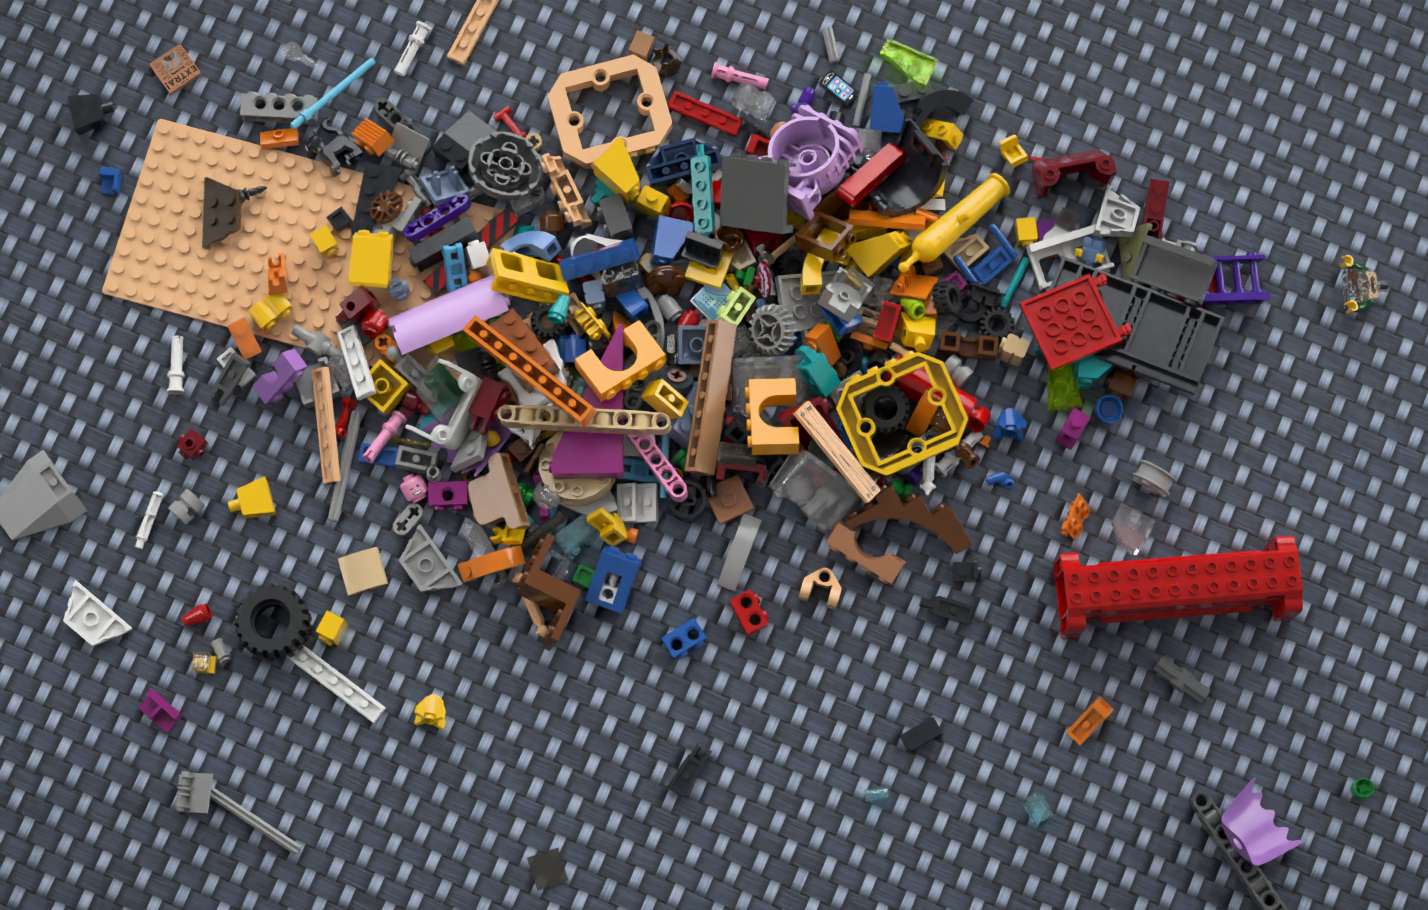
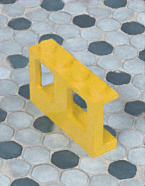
[485,248,569,305]

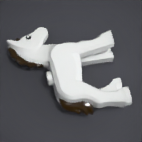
[498,340,573,450]

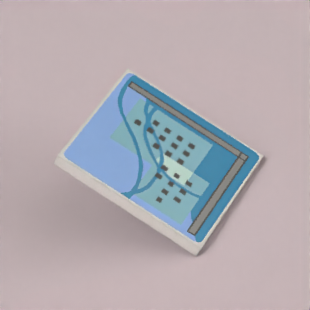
[690,283,731,320]

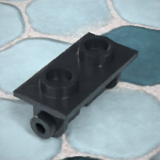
[964,281,1006,309]

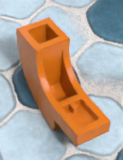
[458,545,526,583]

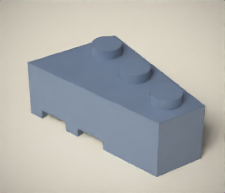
[661,381,698,449]

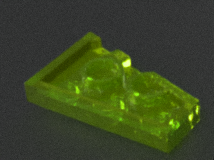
[880,38,939,90]

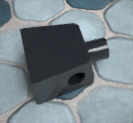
[68,94,115,135]

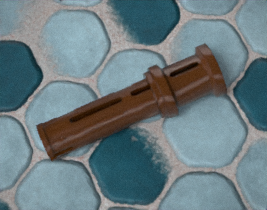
[953,440,980,469]

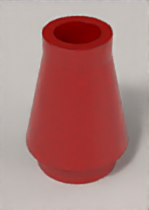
[182,604,212,627]

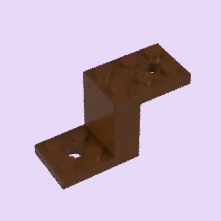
[517,533,581,651]

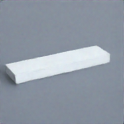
[337,325,376,400]

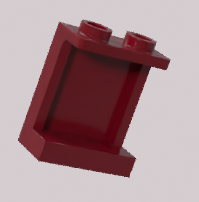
[716,459,768,485]

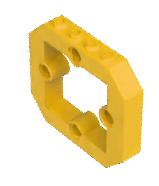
[836,351,968,476]

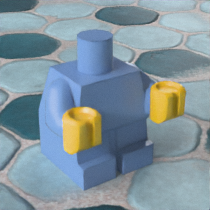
[1074,235,1107,267]

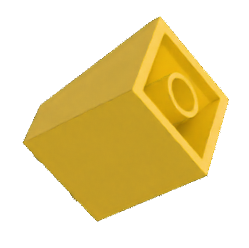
[593,137,640,204]
[846,229,912,277]
[349,230,394,288]

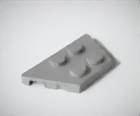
[1093,184,1140,237]
[399,524,463,593]

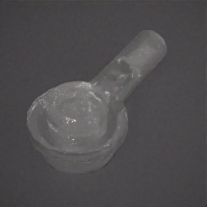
[282,42,317,69]

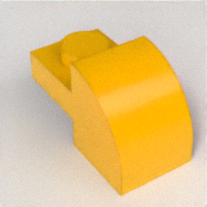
[587,507,627,547]

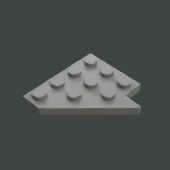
[775,270,838,346]

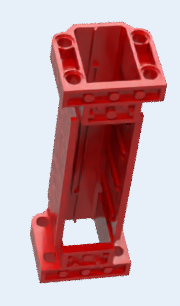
[1053,535,1303,639]

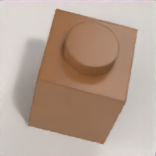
[629,30,655,62]

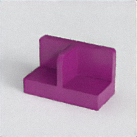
[139,688,183,733]

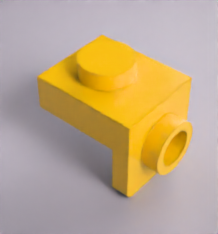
[999,135,1028,168]

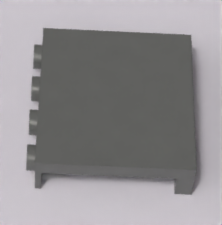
[720,153,796,234]

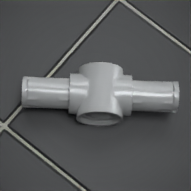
[291,324,344,363]

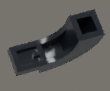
[911,90,974,128]

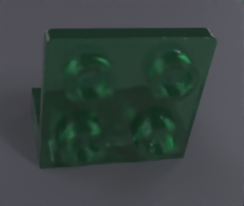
[422,363,464,406]

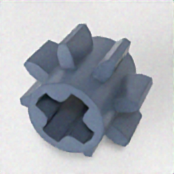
[388,277,410,302]

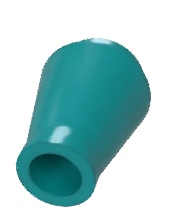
[548,294,570,324]

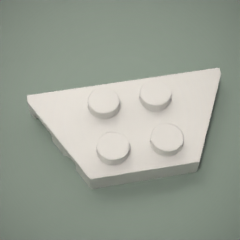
[63,580,133,647]

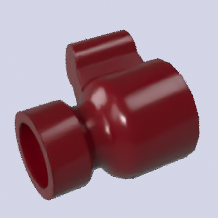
[399,390,433,420]

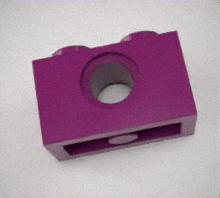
[428,481,468,511]

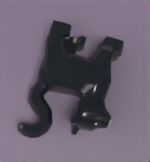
[305,117,363,177]

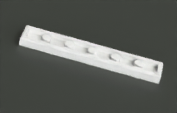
[286,644,386,724]

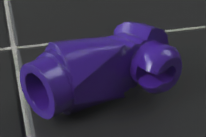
[791,87,815,114]

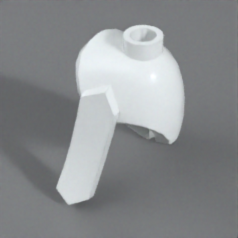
[568,234,622,285]

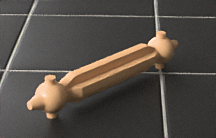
[512,569,550,637]

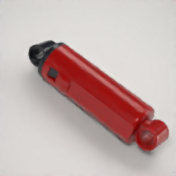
[867,349,991,433]

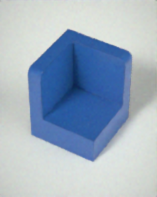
[99,167,123,196]

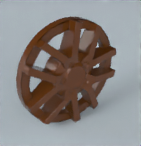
[369,190,403,224]

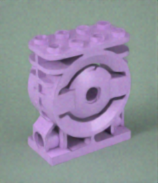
[758,105,863,221]

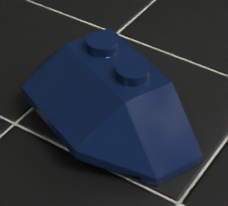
[645,137,722,186]

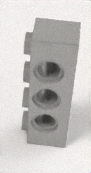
[240,91,319,125]

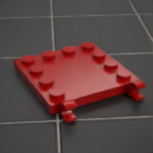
[1019,273,1132,372]

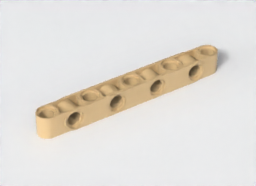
[497,405,671,435]

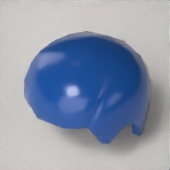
[1094,395,1123,424]

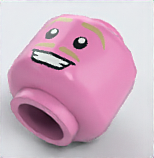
[400,473,428,503]

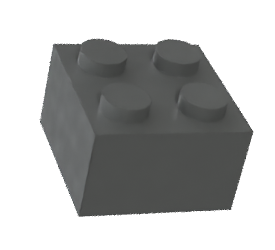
[596,193,633,241]

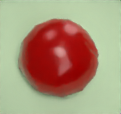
[666,201,694,222]

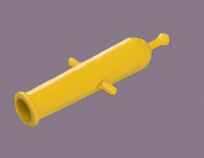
[898,173,1010,273]

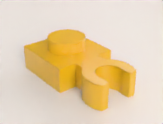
[490,525,526,545]

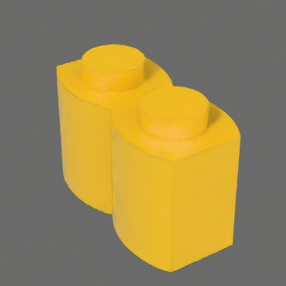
[247,293,293,332]

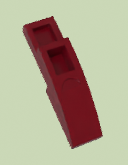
[1142,178,1170,239]

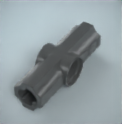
[1152,656,1210,704]

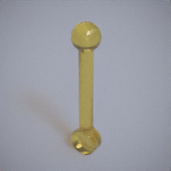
[392,435,431,448]

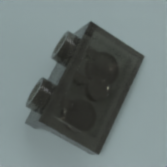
[717,442,757,466]

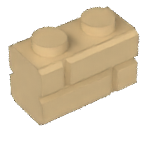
[997,333,1030,367]

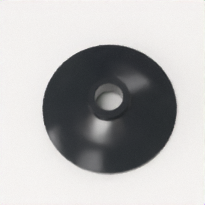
[837,338,863,376]

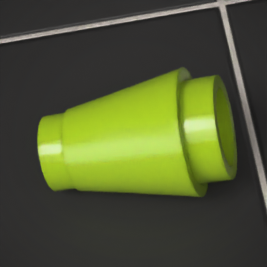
[900,297,926,319]

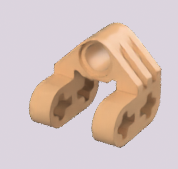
[798,568,842,610]

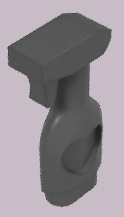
[399,169,435,208]

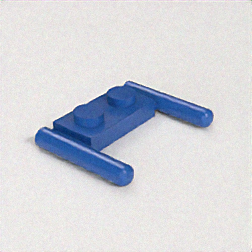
[953,224,1018,285]

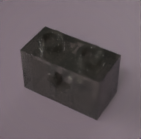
[599,260,644,298]

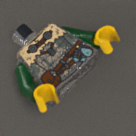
[1340,255,1388,314]

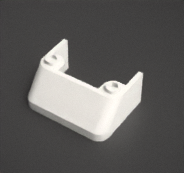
[405,359,483,450]

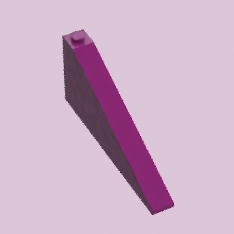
[549,325,624,479]

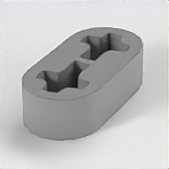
[393,503,423,537]

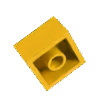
[367,359,413,415]

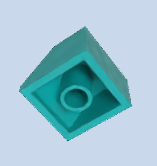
[1073,355,1115,389]

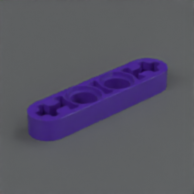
[403,194,471,242]

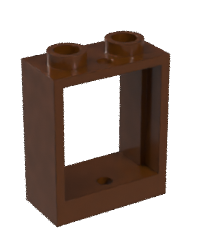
[795,210,857,263]

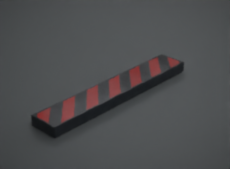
[423,207,520,296]

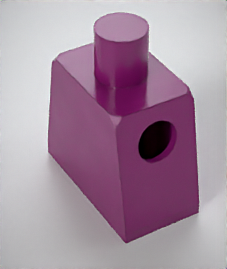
[1055,408,1091,450]

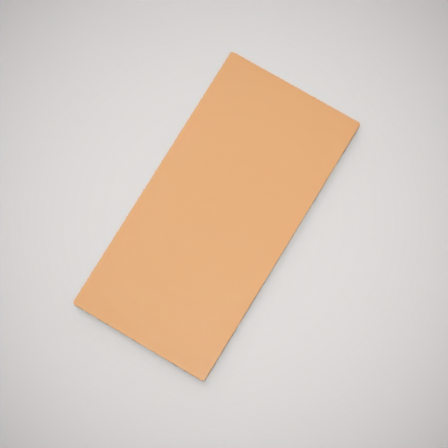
[102,119,518,391]

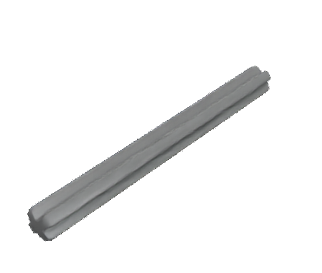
[328,411,362,522]
[210,787,301,854]

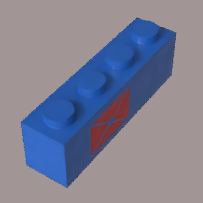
[559,238,640,281]

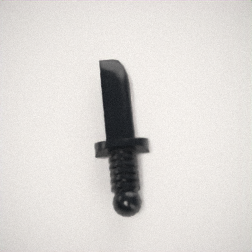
[738,111,771,140]

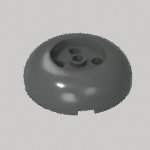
[468,132,543,200]

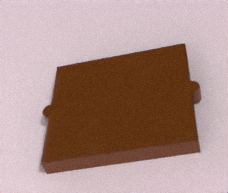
[524,443,545,476]

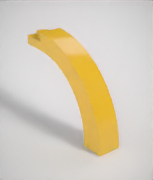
[800,219,888,295]

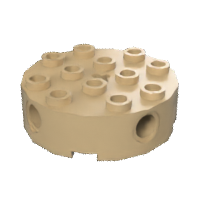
[538,431,616,506]

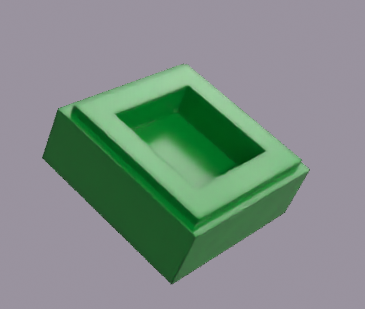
[571,563,595,590]

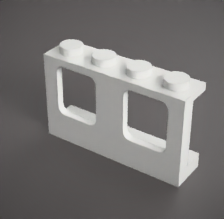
[1026,224,1114,291]

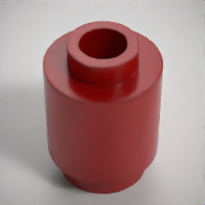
[676,309,701,332]

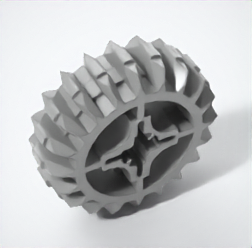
[748,304,797,356]

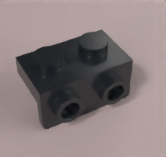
[681,231,723,270]

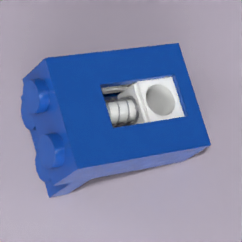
[585,546,642,614]

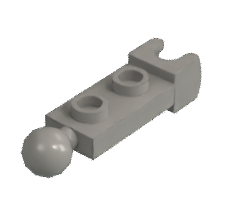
[386,346,445,403]

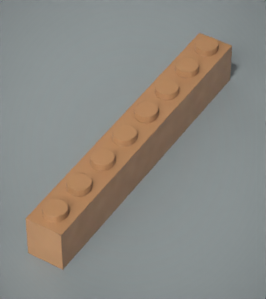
[685,319,737,476]

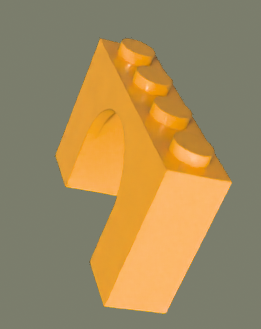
[575,320,666,402]
[745,378,799,455]

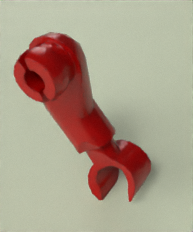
[335,397,357,438]

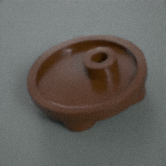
[645,265,685,296]

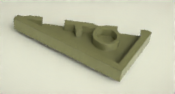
[1118,223,1152,282]

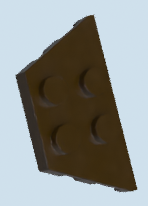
[202,177,242,249]

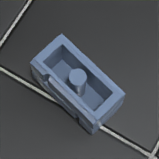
[583,280,606,315]

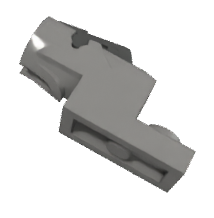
[371,197,424,239]

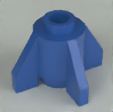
[994,408,1027,442]

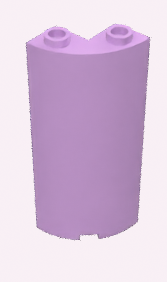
[388,274,511,355]

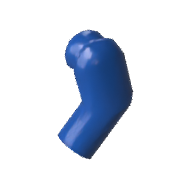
[986,472,1014,489]

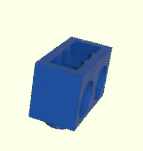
[661,618,707,660]

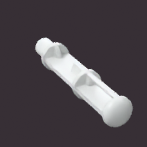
[135,491,164,549]

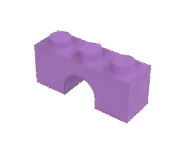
[252,349,308,404]

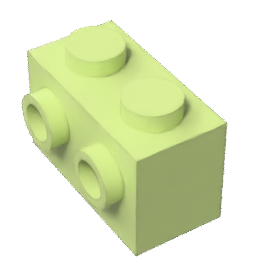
[715,287,756,326]

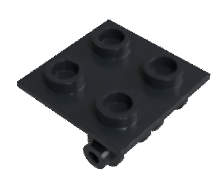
[454,347,501,382]

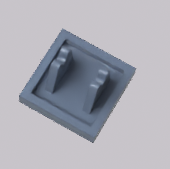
[420,166,470,206]

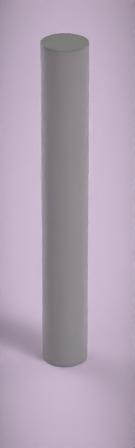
[852,73,871,128]

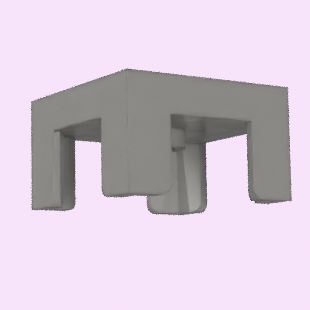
[817,267,873,323]
[295,356,342,410]

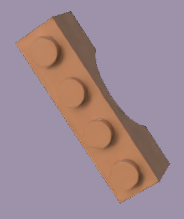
[826,521,906,584]

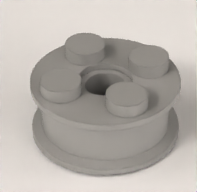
[1132,459,1178,497]

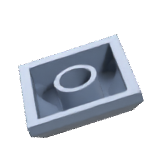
[676,326,706,364]

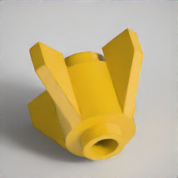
[414,694,446,730]

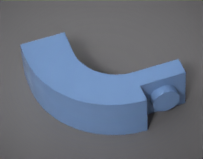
[500,231,562,262]

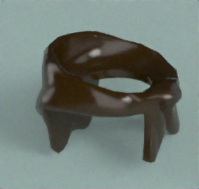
[652,42,682,77]

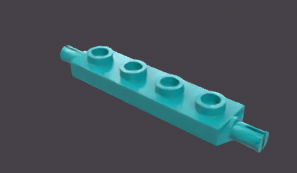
[690,144,715,238]

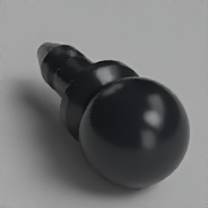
[237,186,267,203]

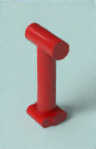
[493,106,527,138]

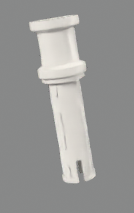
[394,21,432,77]
[167,336,185,395]
[935,431,983,477]

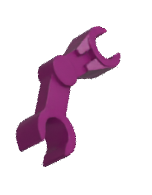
[533,473,549,521]

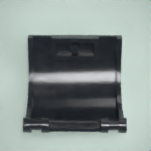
[846,118,949,217]

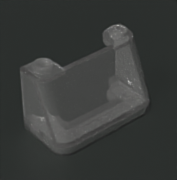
[730,355,809,414]
[768,449,861,531]

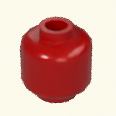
[360,309,389,338]

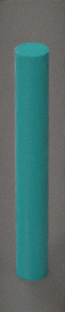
[1000,257,1030,309]

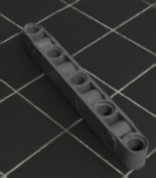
[1190,792,1288,910]

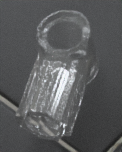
[327,354,353,392]

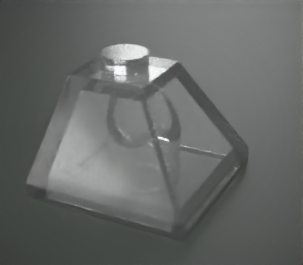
[1111,502,1156,556]

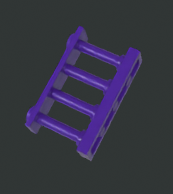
[1195,252,1270,306]

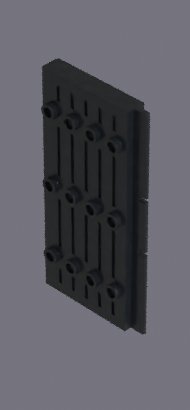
[1031,256,1225,395]

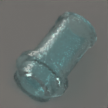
[864,786,889,802]

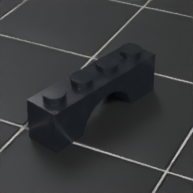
[724,412,798,482]

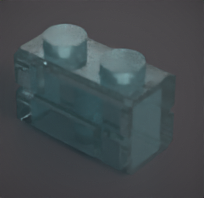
[554,514,598,557]

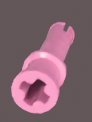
[711,62,769,90]
[363,410,407,463]

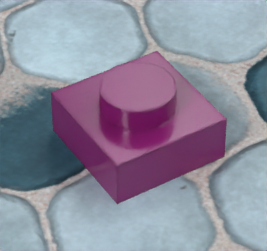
[941,270,967,292]

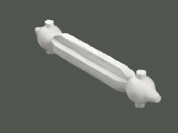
[920,437,936,496]

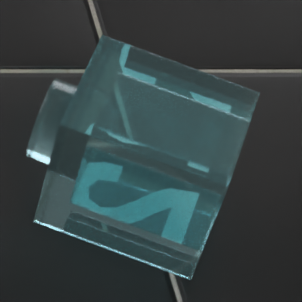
[1023,793,1053,825]

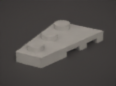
[450,419,489,473]

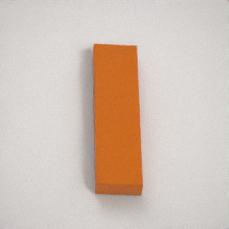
[849,209,926,231]

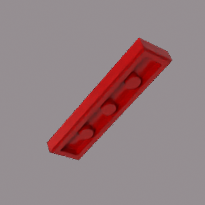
[668,91,743,138]

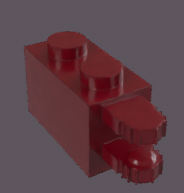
[469,377,510,436]

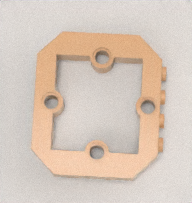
[548,55,672,170]

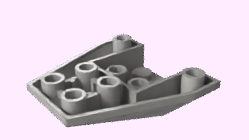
[0,450,87,541]

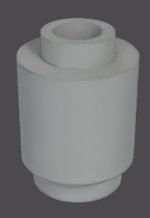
[656,294,683,323]

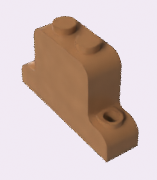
[467,453,530,529]

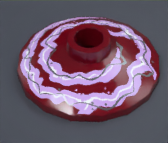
[753,261,771,298]

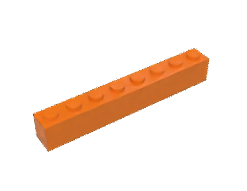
[463,315,597,428]

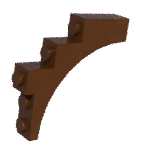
[845,483,973,554]

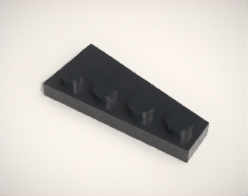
[351,162,404,236]

